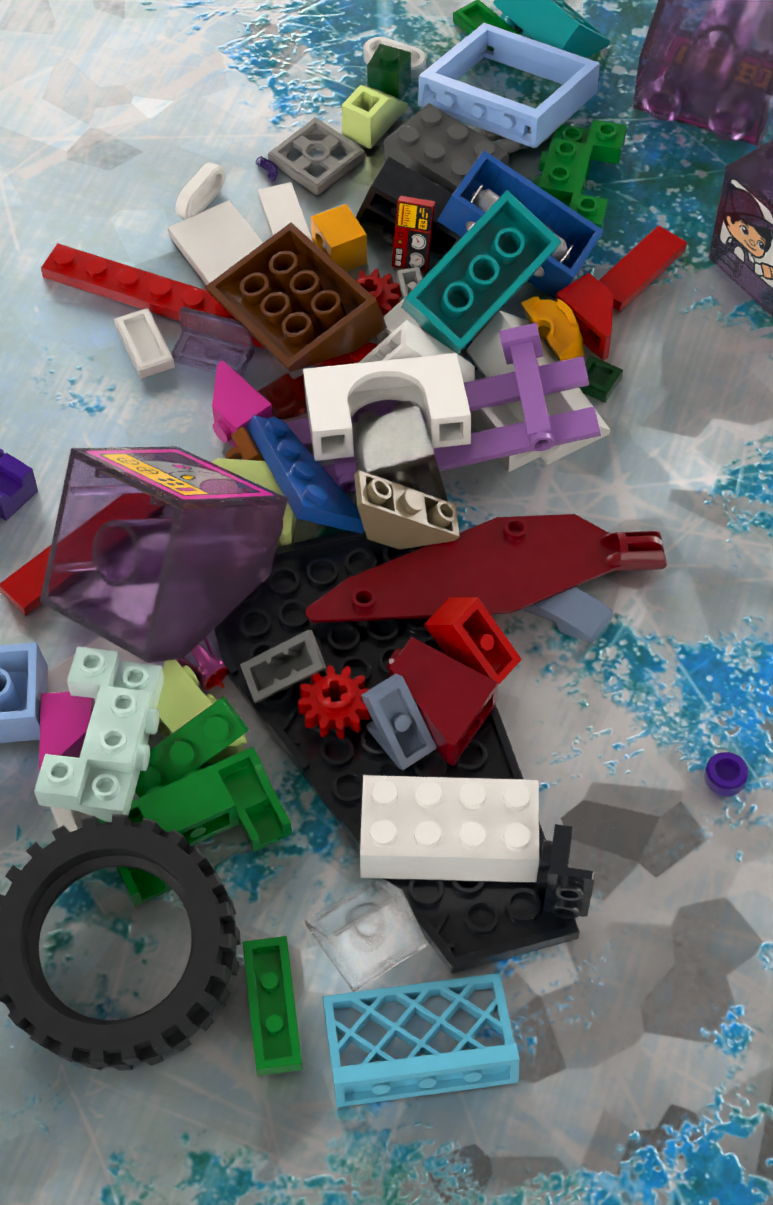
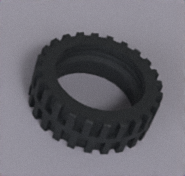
[0,814,241,1071]

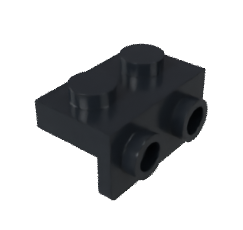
[537,824,595,919]

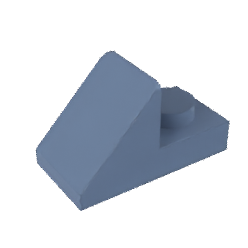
[361,674,437,770]

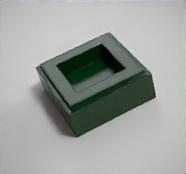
[580,355,623,403]

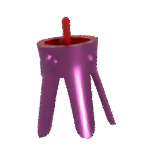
[170,631,227,691]

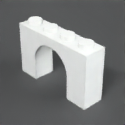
[303,353,471,461]

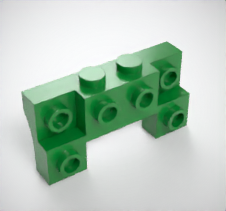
[533,119,627,240]
[97,747,292,907]

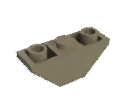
[354,470,460,550]

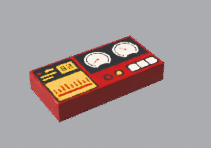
[391,196,436,272]

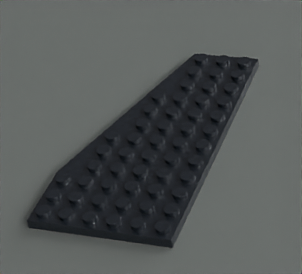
[197,530,580,974]

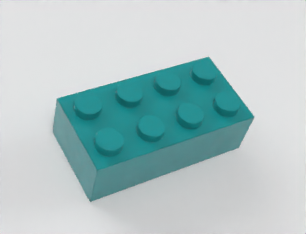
[401,190,562,355]

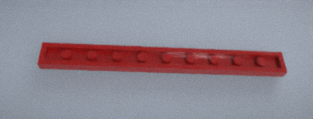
[41,243,378,367]

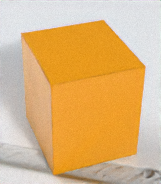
[311,204,367,272]

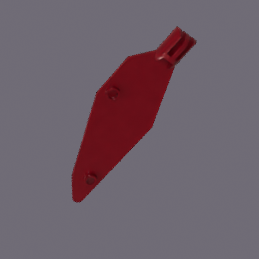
[305,514,667,623]

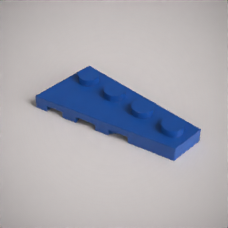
[247,415,364,534]

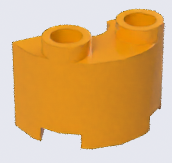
[521,297,584,361]

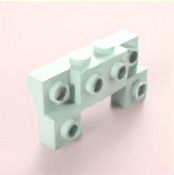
[34,647,164,822]

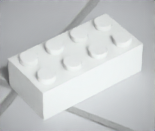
[360,775,539,882]

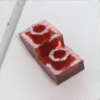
[258,362,326,420]

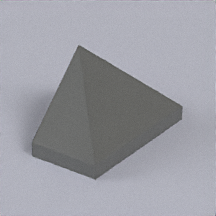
[240,630,327,703]

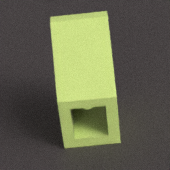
[341,85,408,149]

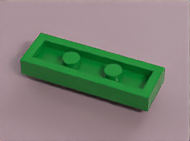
[135,696,249,797]
[242,936,303,1076]

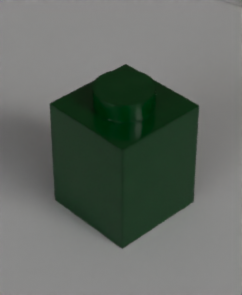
[367,44,411,100]

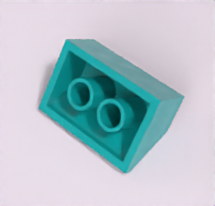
[493,0,611,58]

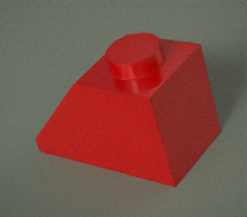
[555,272,614,361]
[424,597,522,685]

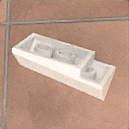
[466,311,610,465]

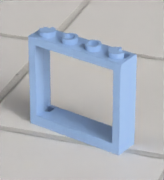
[418,23,600,148]

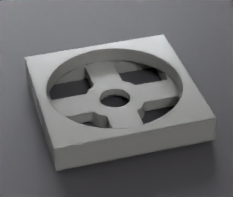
[268,117,365,196]

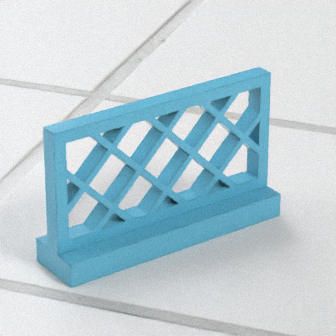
[322,973,520,1107]

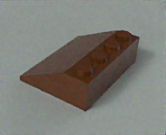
[205,222,387,372]

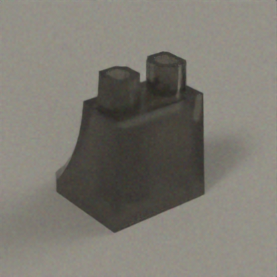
[352,400,448,501]

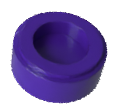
[704,752,749,796]

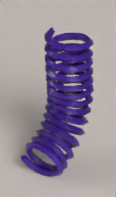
[256,156,278,182]

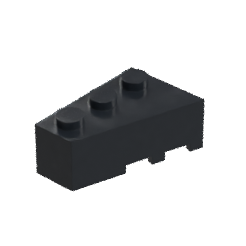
[356,156,462,256]

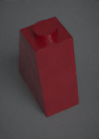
[387,637,498,766]

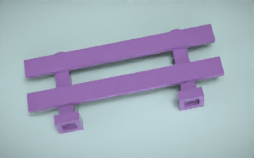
[286,322,601,493]

